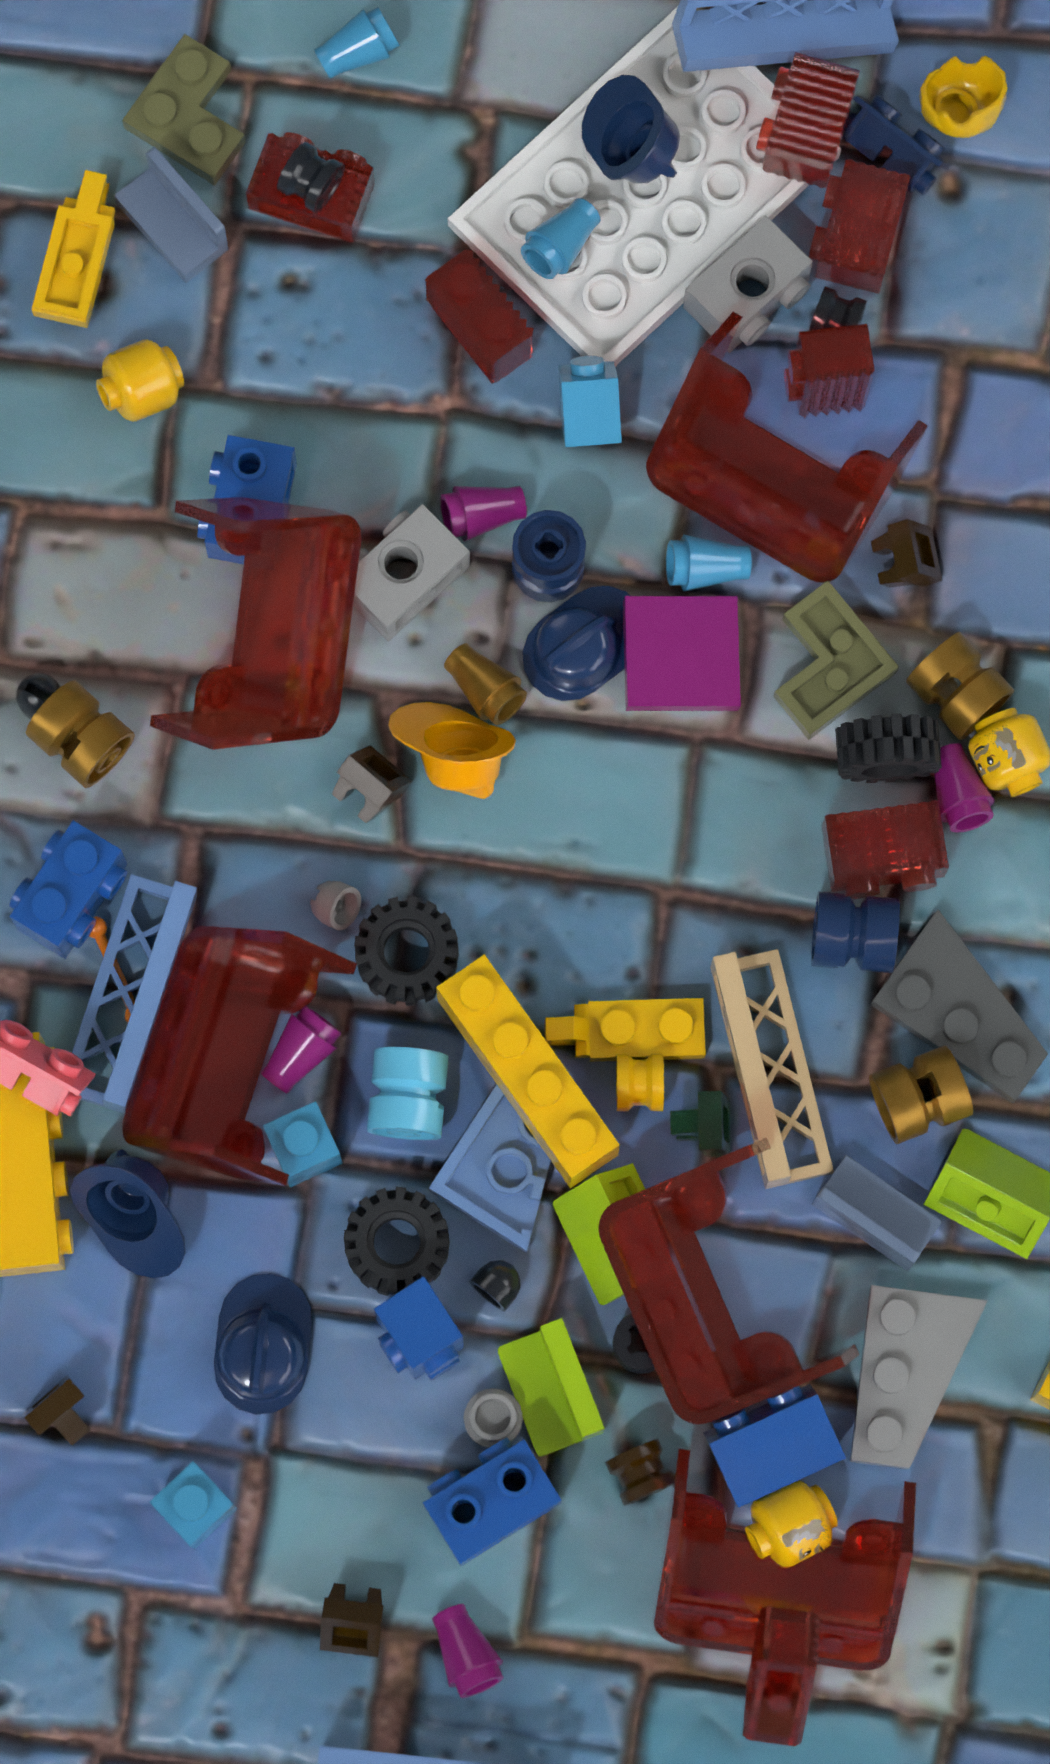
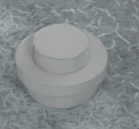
[464,1388,523,1448]

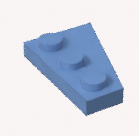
[429,1070,573,1254]

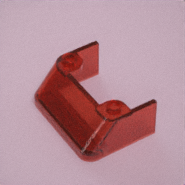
[646,311,928,583]
[150,497,361,750]
[122,926,357,1186]
[598,1137,860,1424]
[654,1449,916,1671]

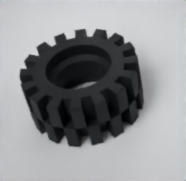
[835,714,942,783]
[354,896,459,1006]
[344,1187,450,1296]

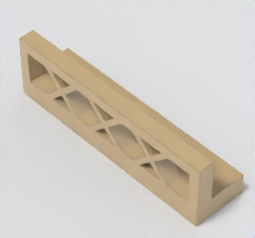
[710,949,834,1189]

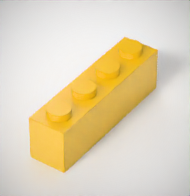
[436,954,620,1189]
[0,1032,74,1277]

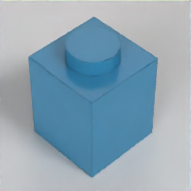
[558,356,622,447]
[262,1101,343,1188]
[150,1461,238,1549]

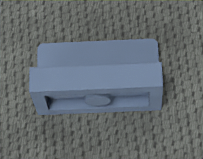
[114,147,229,283]
[812,1155,943,1271]

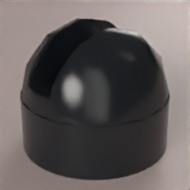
[16,673,60,719]
[469,1260,521,1312]

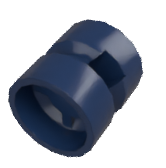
[512,510,586,603]
[811,891,900,973]

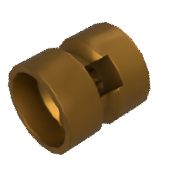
[906,632,1015,740]
[25,680,135,788]
[869,1045,973,1144]

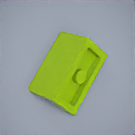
[923,1128,1050,1259]
[553,1163,683,1305]
[498,1318,605,1457]

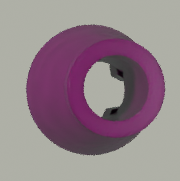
[440,486,527,542]
[934,743,994,833]
[261,1005,342,1094]
[432,1604,504,1698]

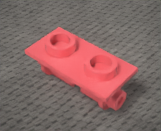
[0,1020,96,1117]

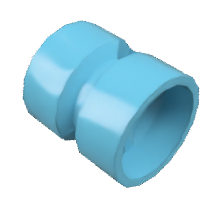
[367,1047,449,1140]

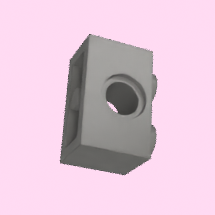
[683,215,813,353]
[340,504,470,642]

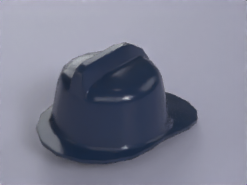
[581,75,680,184]
[522,586,631,701]
[70,1149,186,1278]
[214,1273,312,1415]

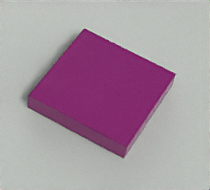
[623,596,741,711]

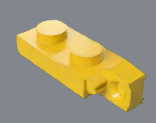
[32,170,115,328]
[544,998,706,1062]

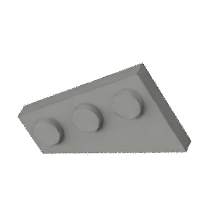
[850,1285,988,1470]

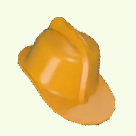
[388,702,516,799]

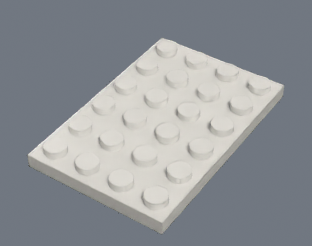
[448,7,841,367]

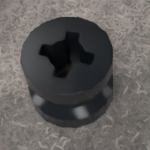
[277,142,345,213]
[807,286,867,353]
[612,1311,672,1374]

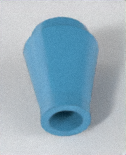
[314,7,400,79]
[521,198,601,279]
[666,534,752,591]

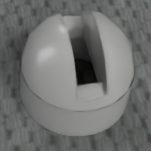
[310,881,361,930]

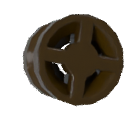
[605,1439,677,1506]

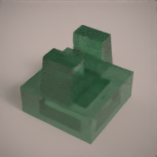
[670,1091,731,1158]

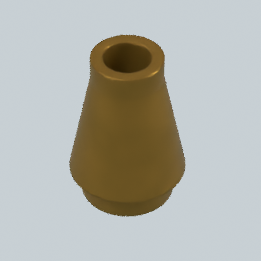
[444,643,527,725]

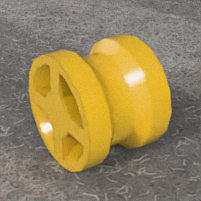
[616,1054,664,1112]

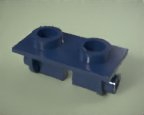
[837,94,951,195]

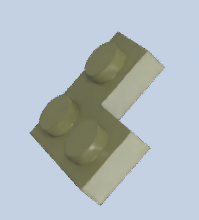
[122,34,246,186]
[773,580,899,740]

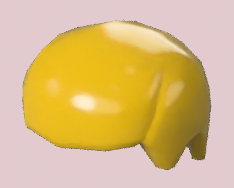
[919,56,1008,138]

